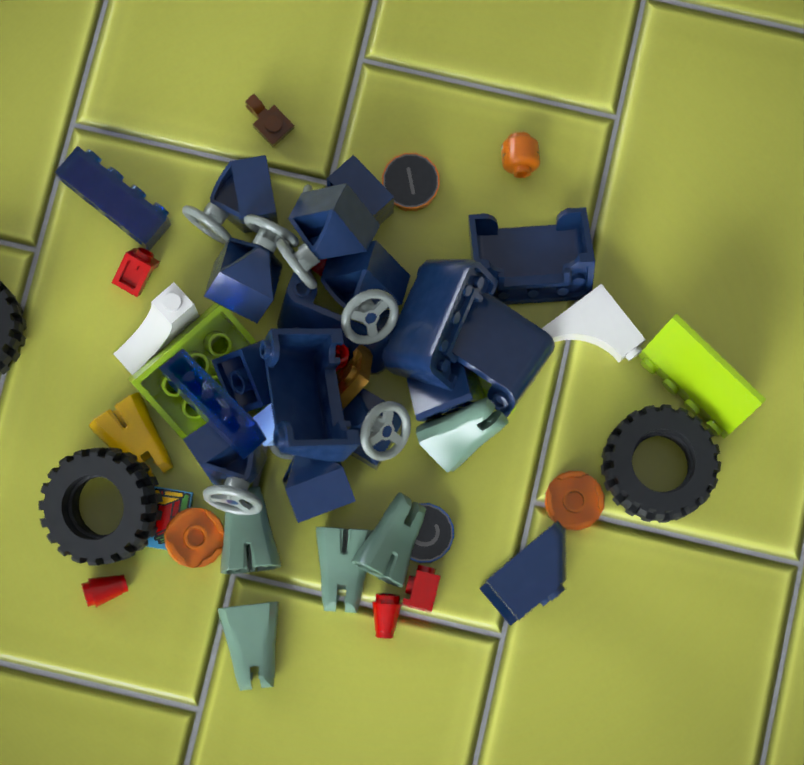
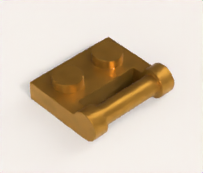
[337,345,373,410]

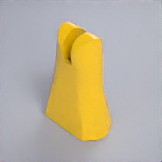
[89,392,174,477]

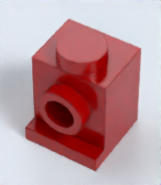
[402,565,441,613]

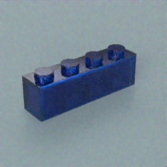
[55,146,171,251]
[159,348,267,460]

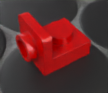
[111,247,160,297]

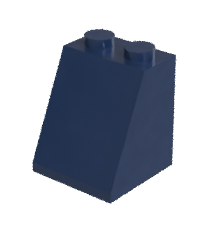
[212,326,300,414]
[407,361,486,422]

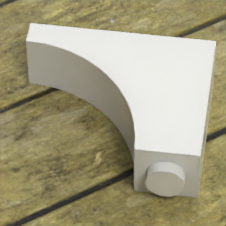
[114,282,199,375]
[542,284,646,363]

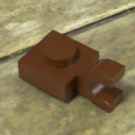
[245,94,294,147]

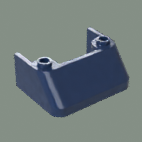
[277,272,412,375]
[479,521,567,626]

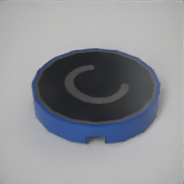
[410,503,454,563]

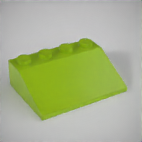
[128,302,257,441]
[639,313,766,438]

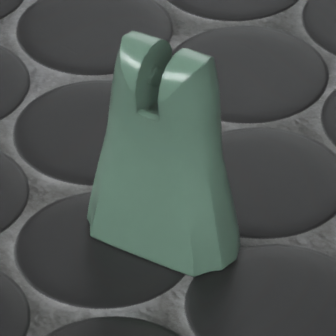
[416,397,509,472]
[220,486,282,574]
[352,492,426,588]
[316,527,373,613]
[217,601,279,691]

